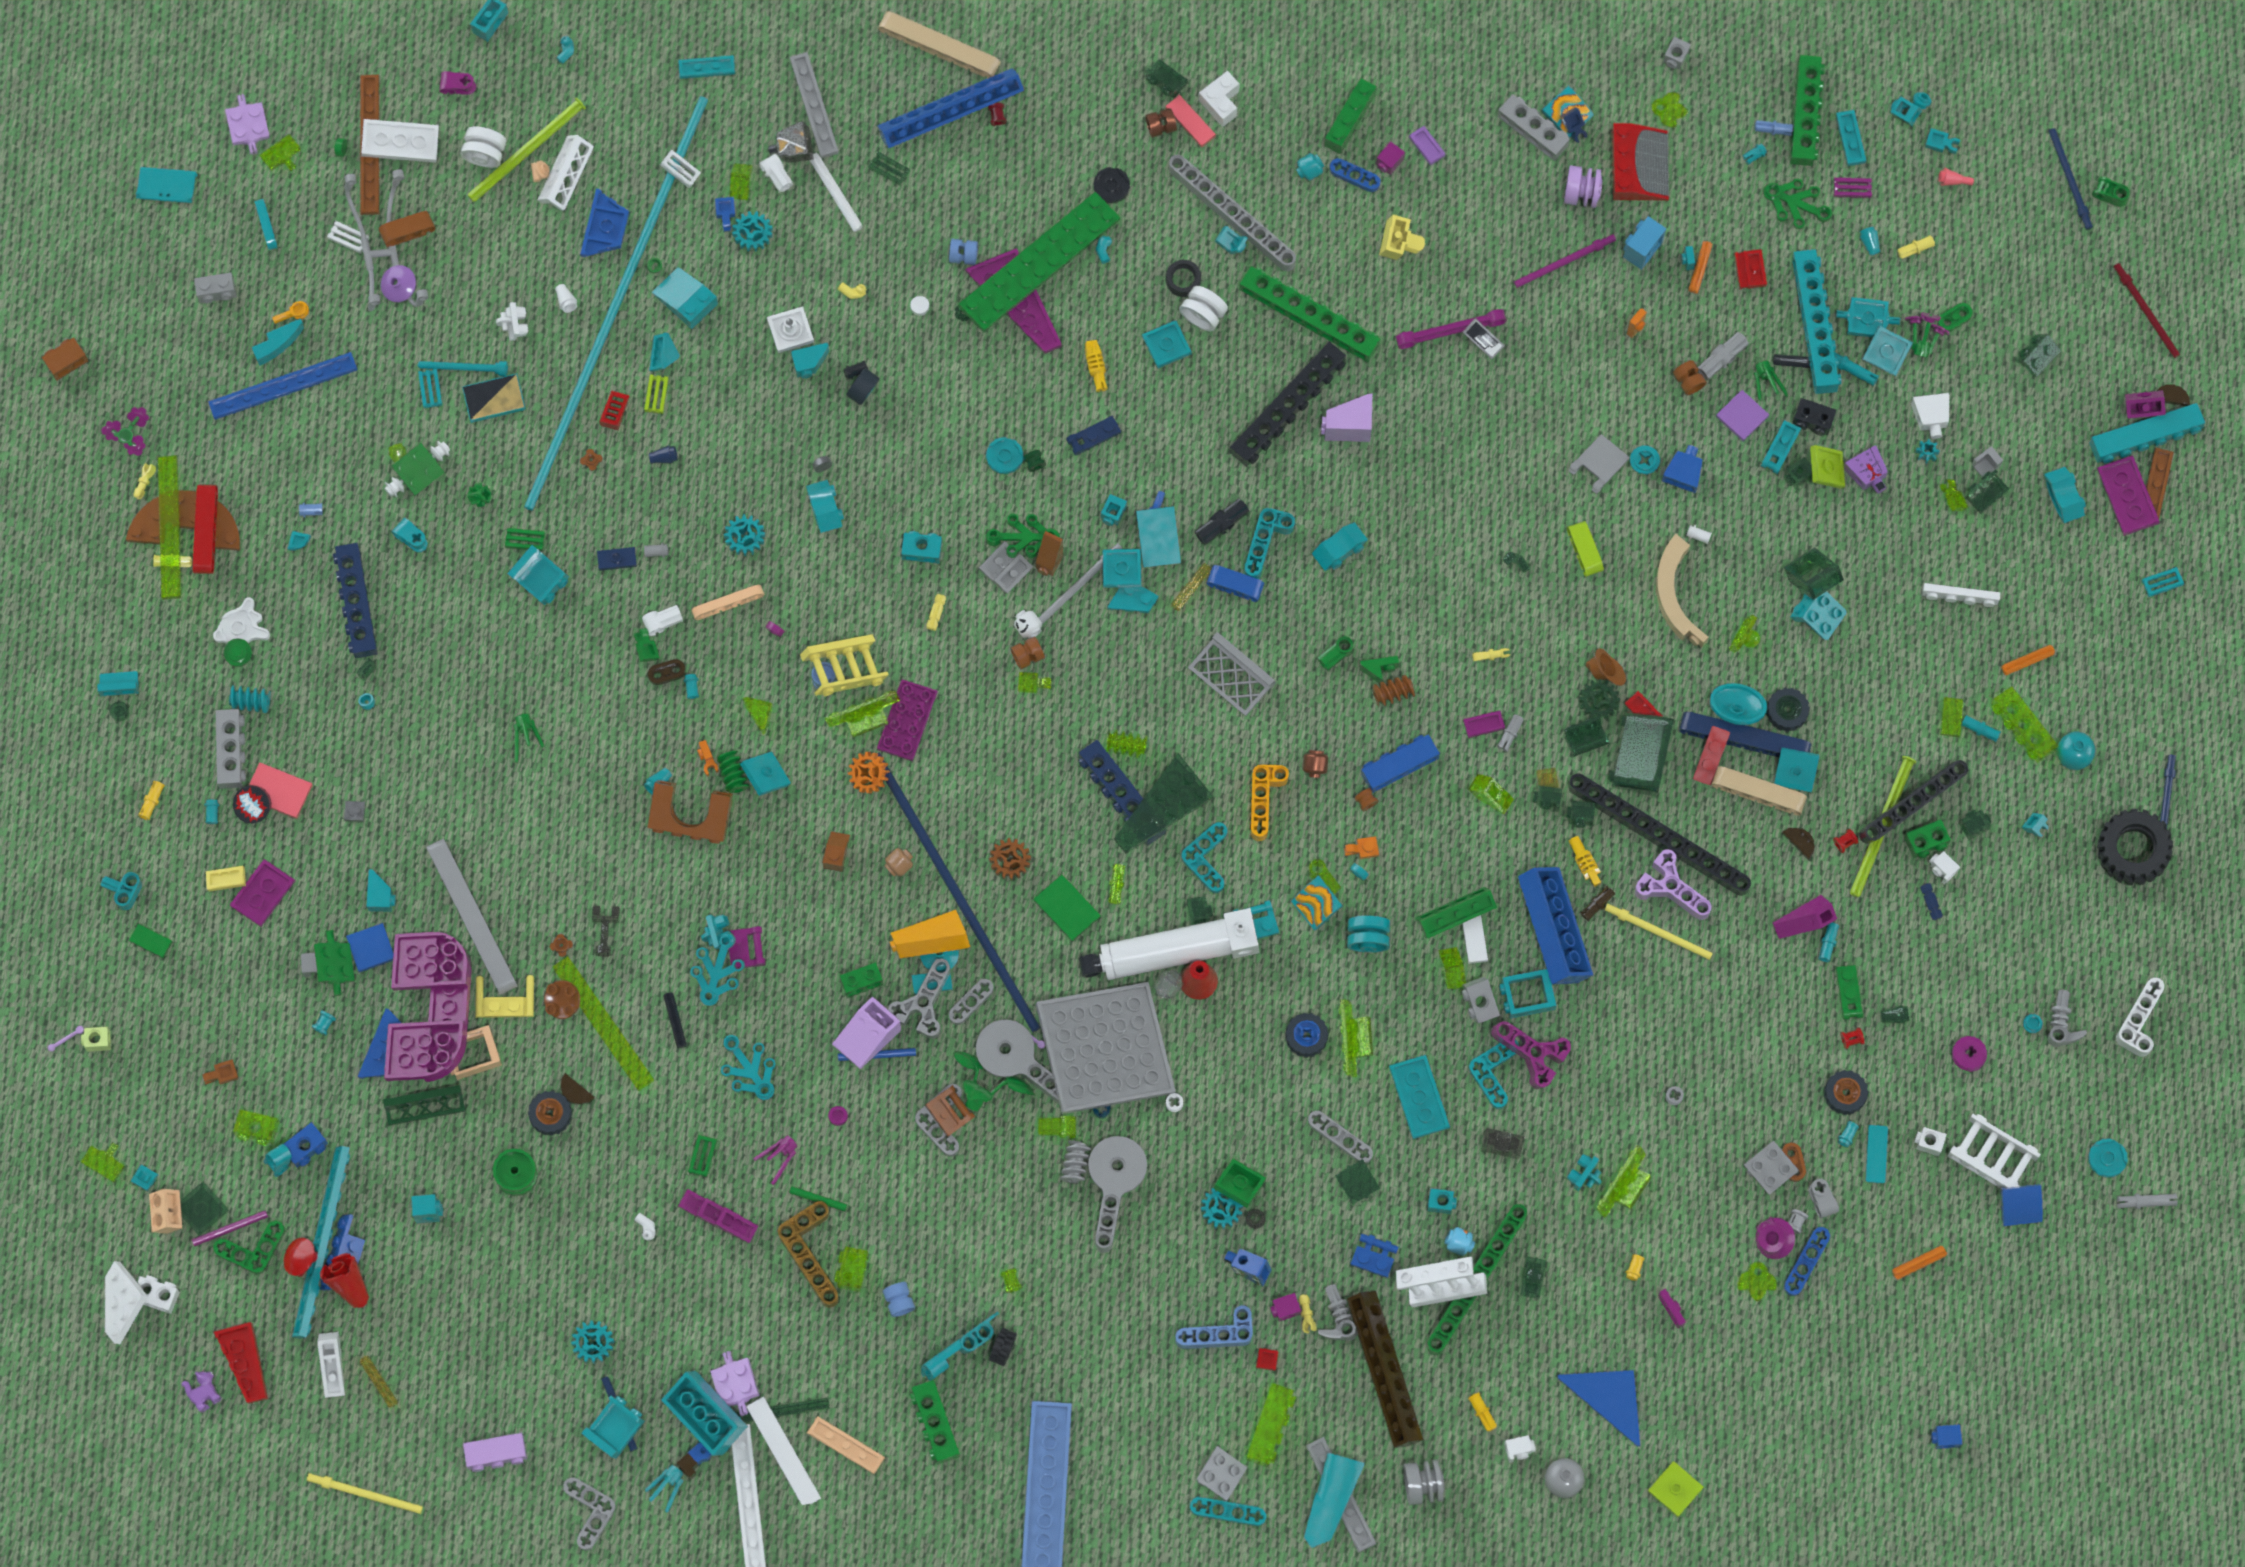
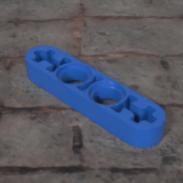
[1784,1227,1830,1296]

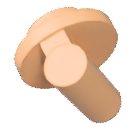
[531,160,549,182]

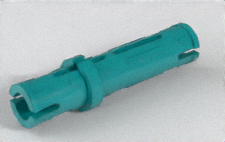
[1825,352,1879,386]

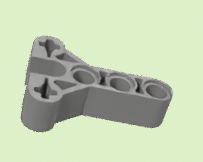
[888,959,951,1039]

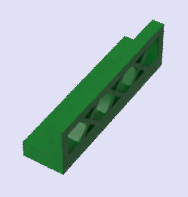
[1415,887,1497,939]

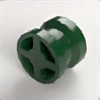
[1023,450,1046,472]

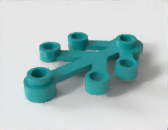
[690,933,745,1006]
[721,1035,776,1100]

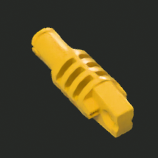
[1085,340,1108,392]
[1569,836,1601,887]

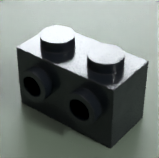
[1792,398,1837,436]

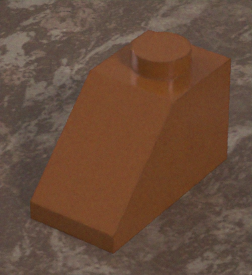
[823,831,850,872]

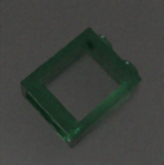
[1784,547,1844,600]

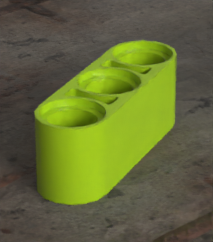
[1567,521,1604,577]

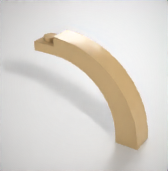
[1656,534,1708,648]

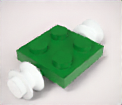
[384,441,450,498]

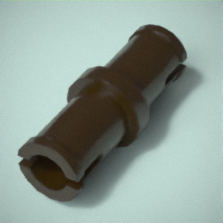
[1580,886,1615,922]

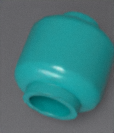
[1296,153,1325,181]

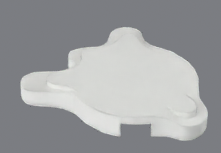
[213,597,270,644]

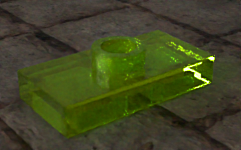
[1940,697,1963,737]

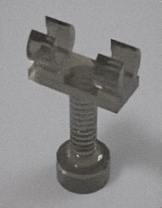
[592,905,620,957]

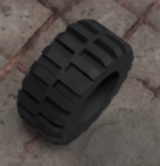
[2097,809,2173,886]

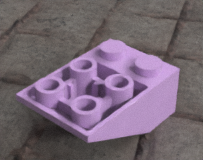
[832,997,901,1069]

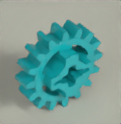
[732,211,773,252]
[724,514,765,556]
[1201,1188,1243,1230]
[571,1320,614,1364]

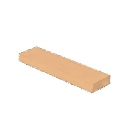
[807,1416,885,1475]

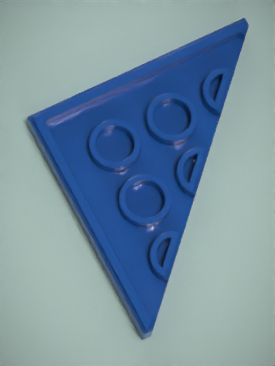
[1557,1370,1640,1447]

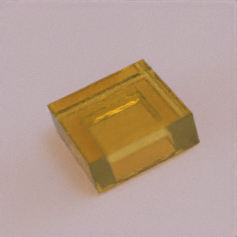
[1536,768,1559,791]

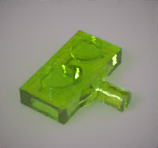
[259,134,301,171]
[80,1142,125,1183]

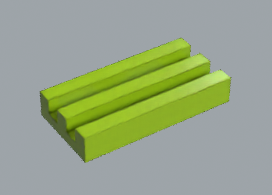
[644,375,669,414]

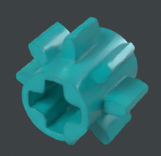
[1915,439,1940,464]

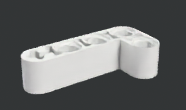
[2116,978,2164,1057]

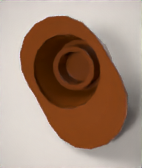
[1586,648,1626,686]

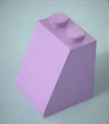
[1321,394,1372,442]

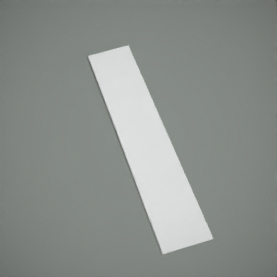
[746,1397,821,1505]

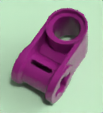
[439,71,476,95]

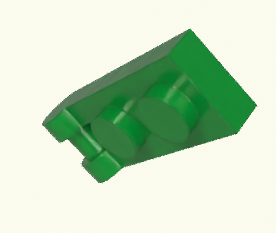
[1836,965,1863,1020]

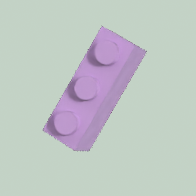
[463,1433,527,1472]

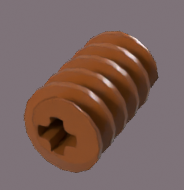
[1373,675,1415,707]

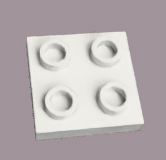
[767,307,814,353]

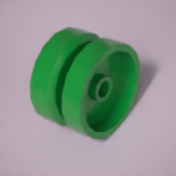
[493,1148,538,1196]

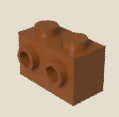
[42,337,88,381]

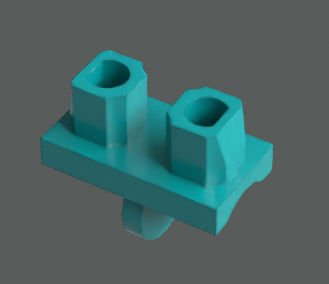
[701,914,731,949]
[1567,1154,1602,1191]

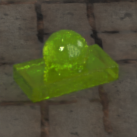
[1729,615,1760,653]

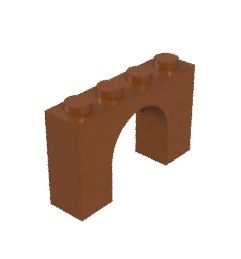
[648,780,733,844]

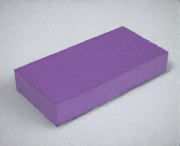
[1409,126,1446,166]

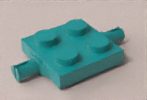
[1836,297,1900,338]

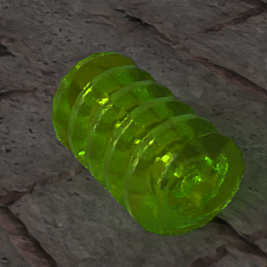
[1106,729,1148,758]

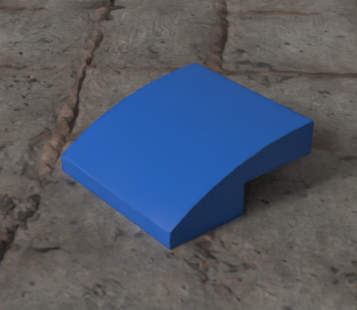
[2001,1184,2043,1226]

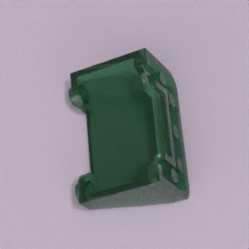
[1609,712,1674,797]

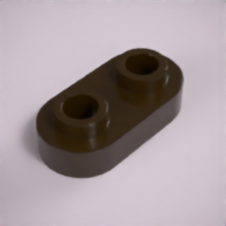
[648,659,686,685]

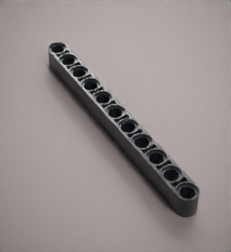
[1568,773,1751,896]

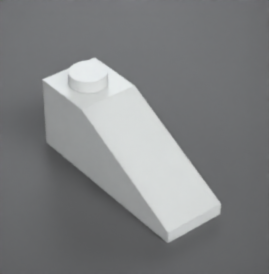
[317,1332,345,1398]

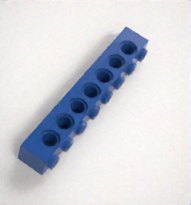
[877,68,1024,148]

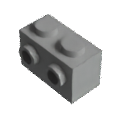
[194,273,237,303]

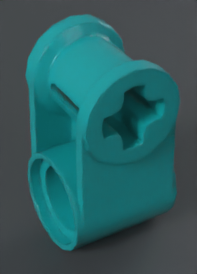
[391,518,428,552]
[263,1144,292,1177]

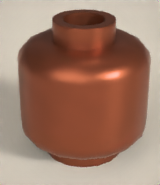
[1303,750,1329,778]

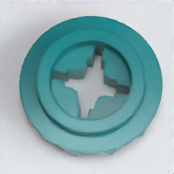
[1630,445,1660,475]

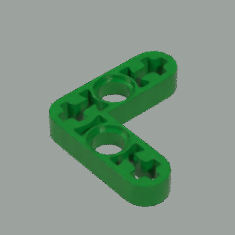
[213,1220,285,1274]

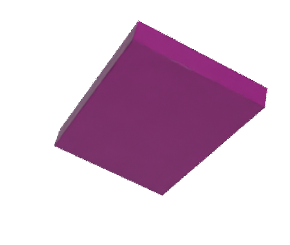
[230,859,295,927]

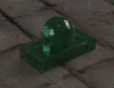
[1520,1257,1546,1299]

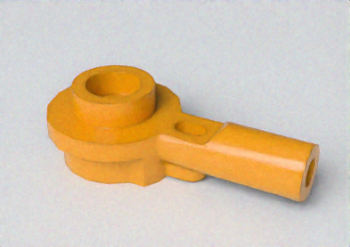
[272,301,309,324]

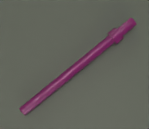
[1514,234,1616,288]

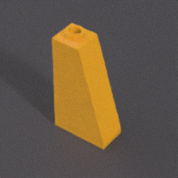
[890,910,970,958]

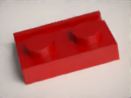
[1734,249,1767,290]

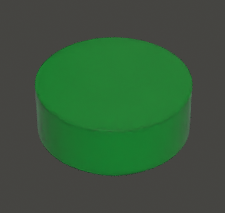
[334,138,347,157]

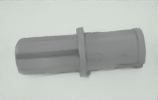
[1497,714,1523,752]

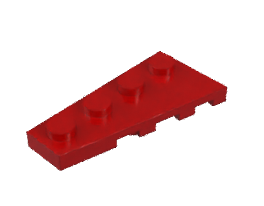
[213,1322,268,1404]

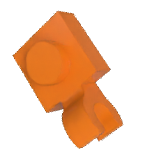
[697,740,719,777]
[1344,837,1379,859]

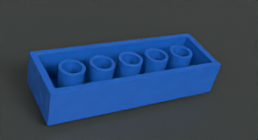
[1518,867,1593,984]

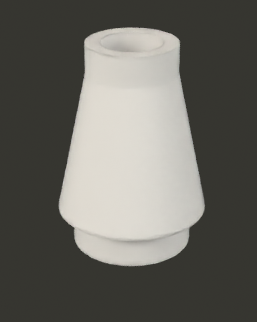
[555,284,577,313]

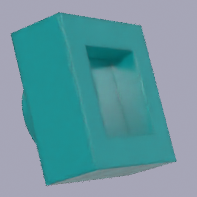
[1681,246,1695,270]

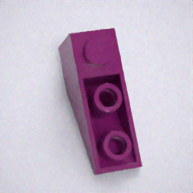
[1772,895,1837,939]

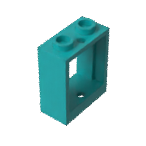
[1499,969,1557,1019]

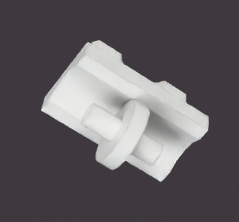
[496,302,528,341]

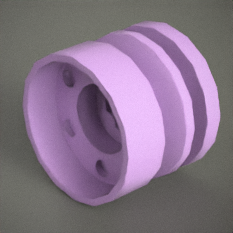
[1564,165,1603,208]

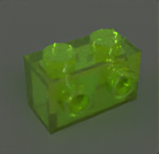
[834,1246,869,1292]

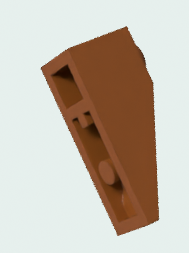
[1036,531,1063,576]

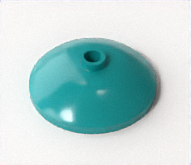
[1710,683,1767,725]

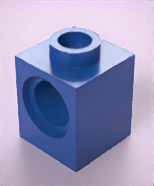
[1931,1425,1962,1449]

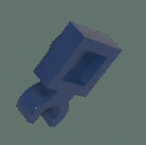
[1560,107,1587,143]

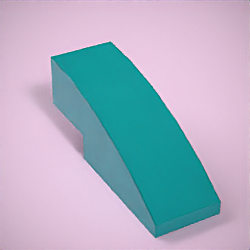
[252,318,304,366]

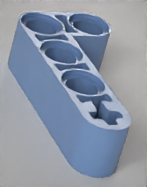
[1175,1305,1253,1349]

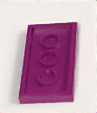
[2097,455,2160,536]

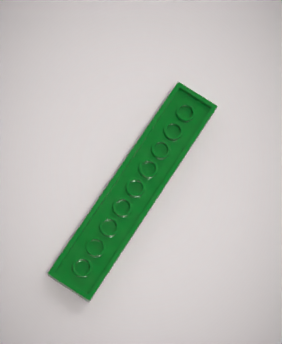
[958,192,1121,333]

